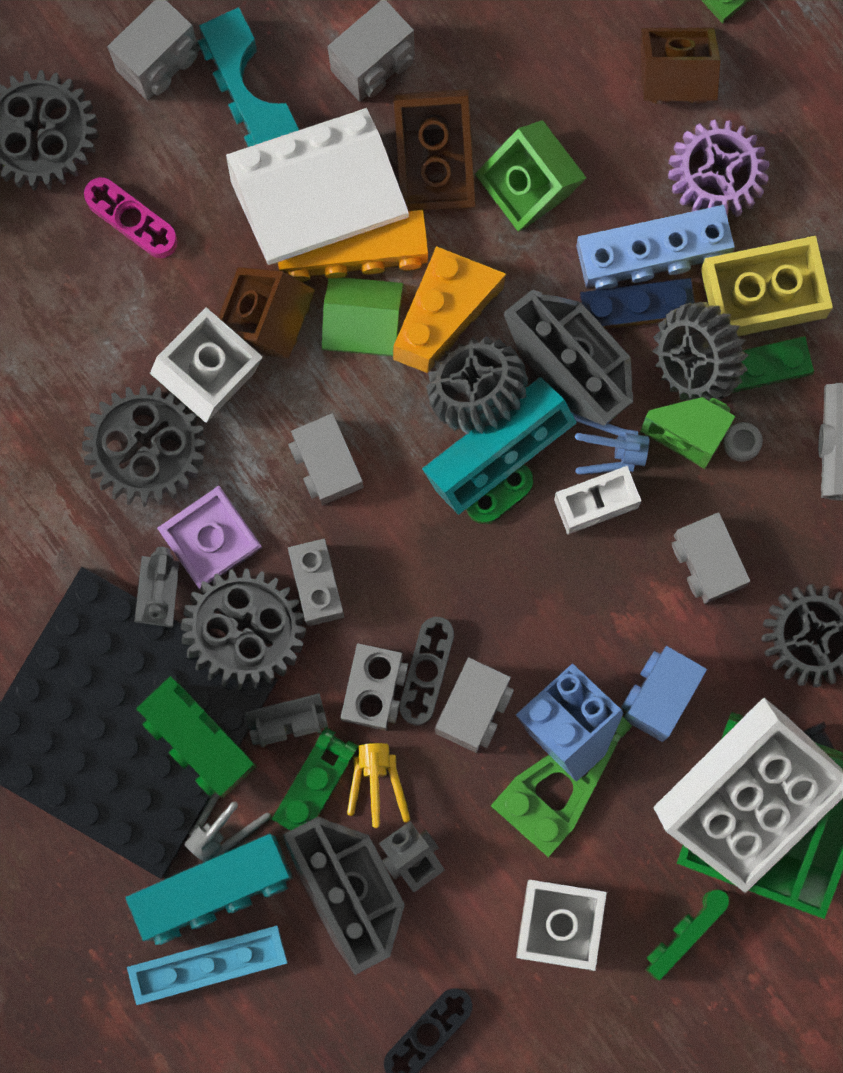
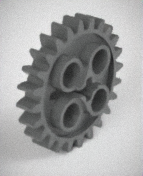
[0,70,99,191]
[82,385,205,507]
[181,569,306,690]

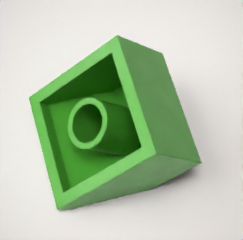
[475,120,586,232]
[640,397,736,469]

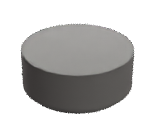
[723,422,763,462]

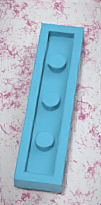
[127,926,288,1005]

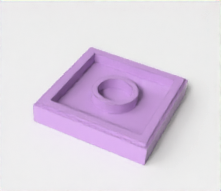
[157,486,262,589]

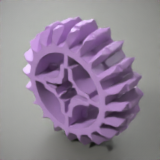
[668,119,769,217]

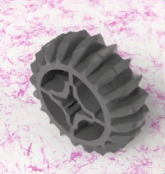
[652,302,749,401]
[426,336,528,434]
[761,584,843,688]

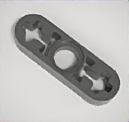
[400,617,454,726]

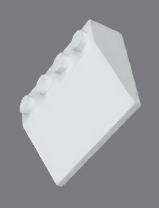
[226,108,409,265]
[654,698,843,893]

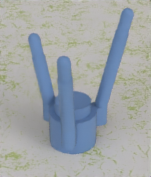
[571,412,649,475]

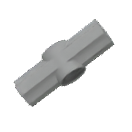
[818,383,843,501]

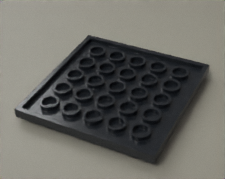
[0,566,278,879]

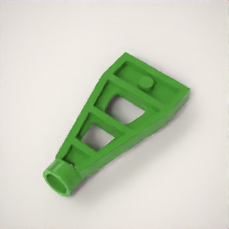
[491,717,632,857]

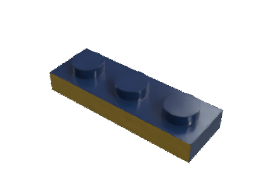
[580,278,695,329]

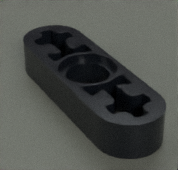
[384,988,472,1073]

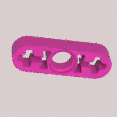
[84,178,177,258]

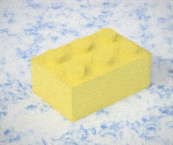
[701,236,833,336]

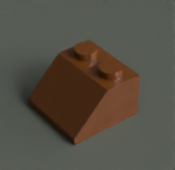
[641,28,721,104]
[218,267,315,359]

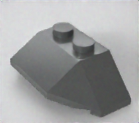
[504,290,633,426]
[283,817,405,975]

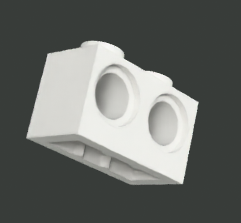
[554,466,641,535]

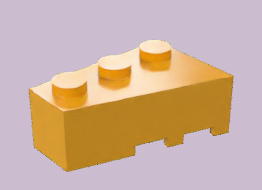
[393,246,506,373]

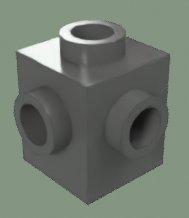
[379,821,445,893]

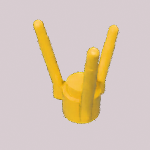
[347,743,410,828]

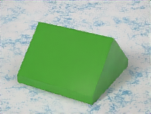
[322,277,403,357]

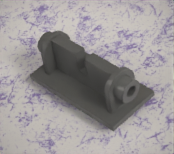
[134,547,179,628]
[245,693,328,747]

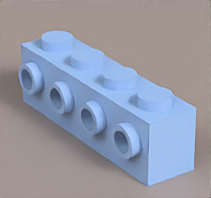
[576,205,735,290]

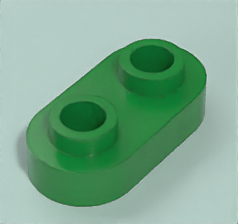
[466,464,533,524]

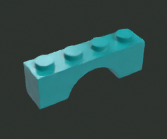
[197,7,299,147]

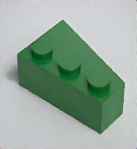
[136,676,257,798]

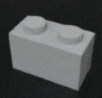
[288,413,364,506]
[672,512,750,604]

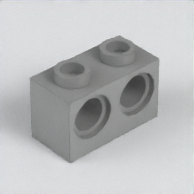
[288,538,345,627]
[341,643,408,731]

